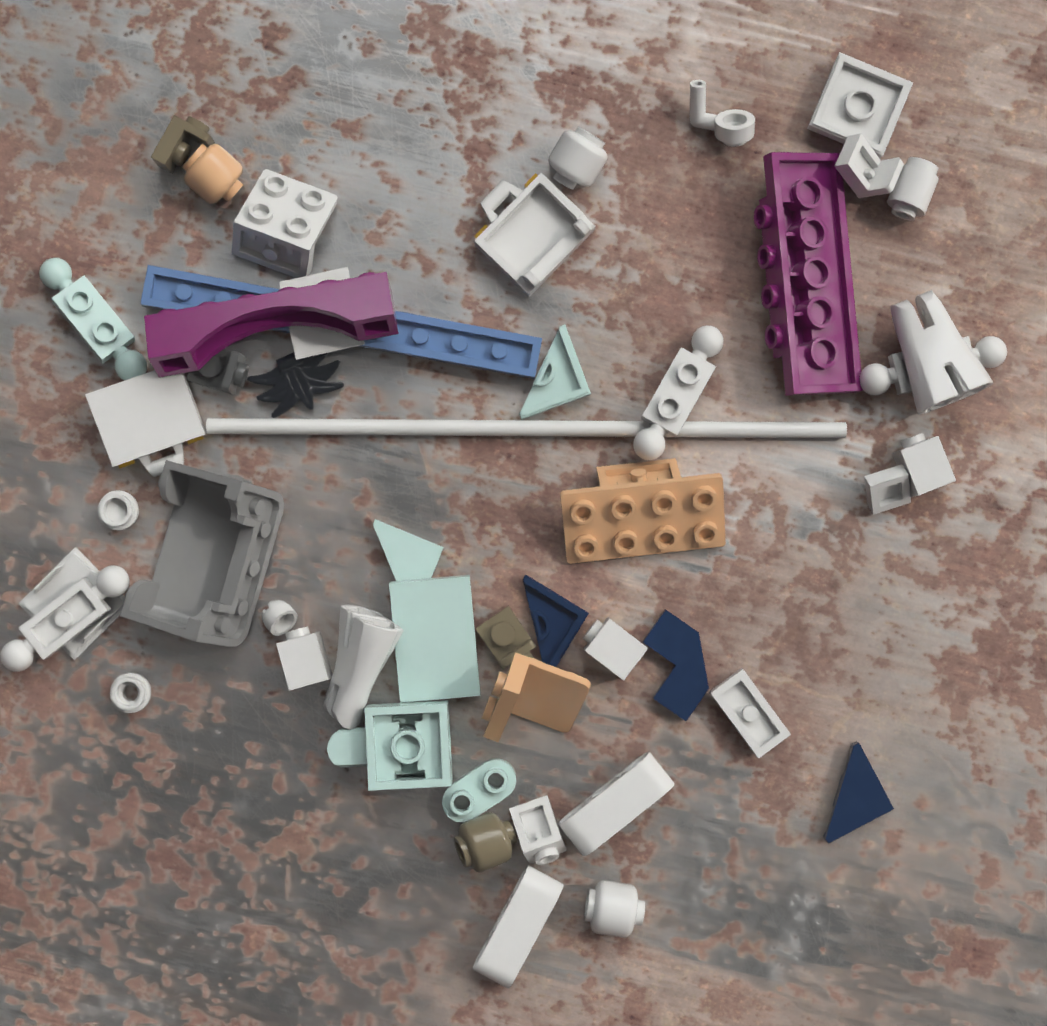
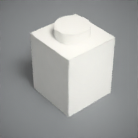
[892,433,956,497]
[583,617,648,681]
[276,626,332,691]

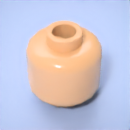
[182,144,244,204]

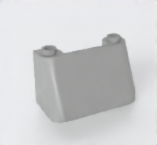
[120,460,284,647]

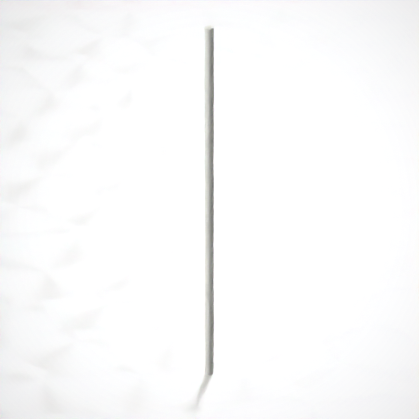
[206,418,847,438]

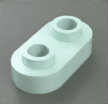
[442,758,516,823]

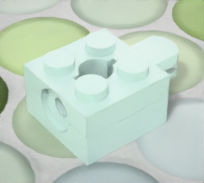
[327,700,453,791]

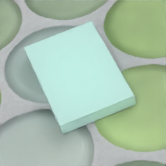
[389,575,481,703]

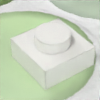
[864,464,911,515]

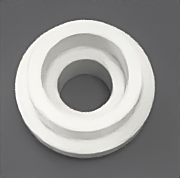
[110,673,151,713]

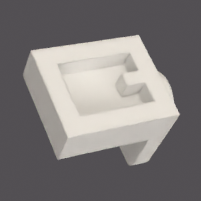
[509,795,567,865]

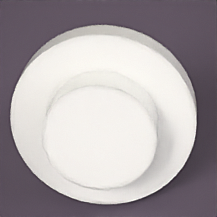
[98,490,139,531]

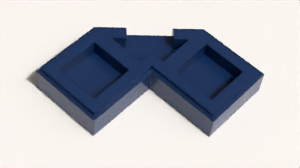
[642,609,709,721]

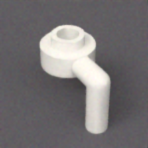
[690,80,755,147]

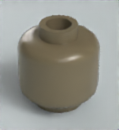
[454,812,517,873]

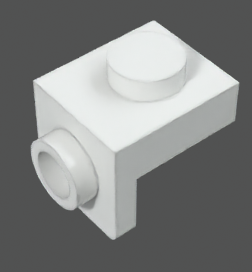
[835,134,904,198]

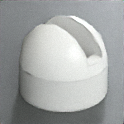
[262,600,298,636]

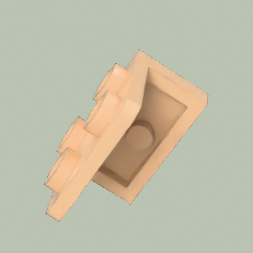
[481,652,591,742]

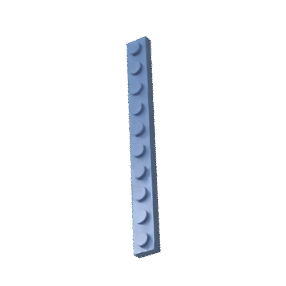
[140,265,542,379]

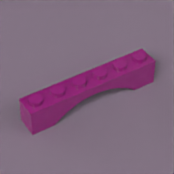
[144,272,399,378]

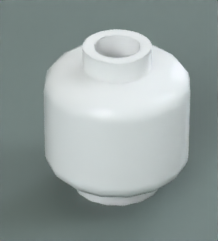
[548,127,608,190]
[584,880,645,938]

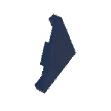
[523,575,589,667]
[823,741,894,844]

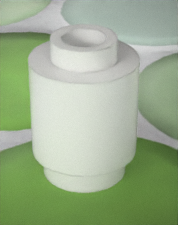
[887,157,939,221]

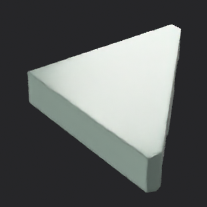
[519,325,591,420]
[373,519,444,581]

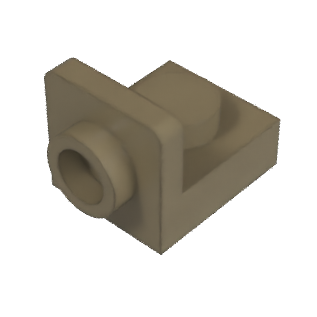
[151,115,215,173]
[476,606,536,670]

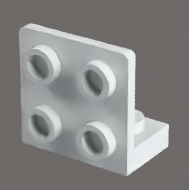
[231,169,338,278]

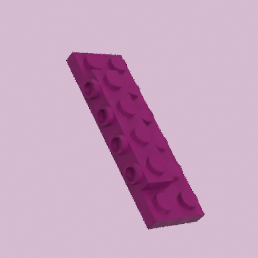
[754,152,863,396]

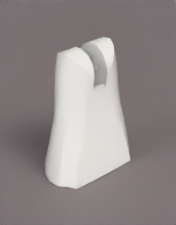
[890,290,993,415]
[323,605,403,730]

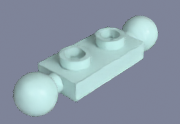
[39,258,147,381]

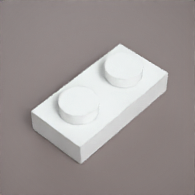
[709,668,791,758]

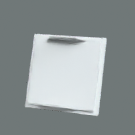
[18,547,125,660]

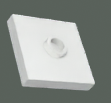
[807,52,913,159]

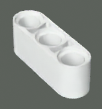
[558,751,675,856]
[472,865,564,989]

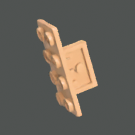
[560,458,726,564]

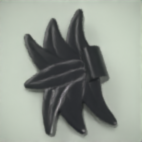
[247,352,344,418]

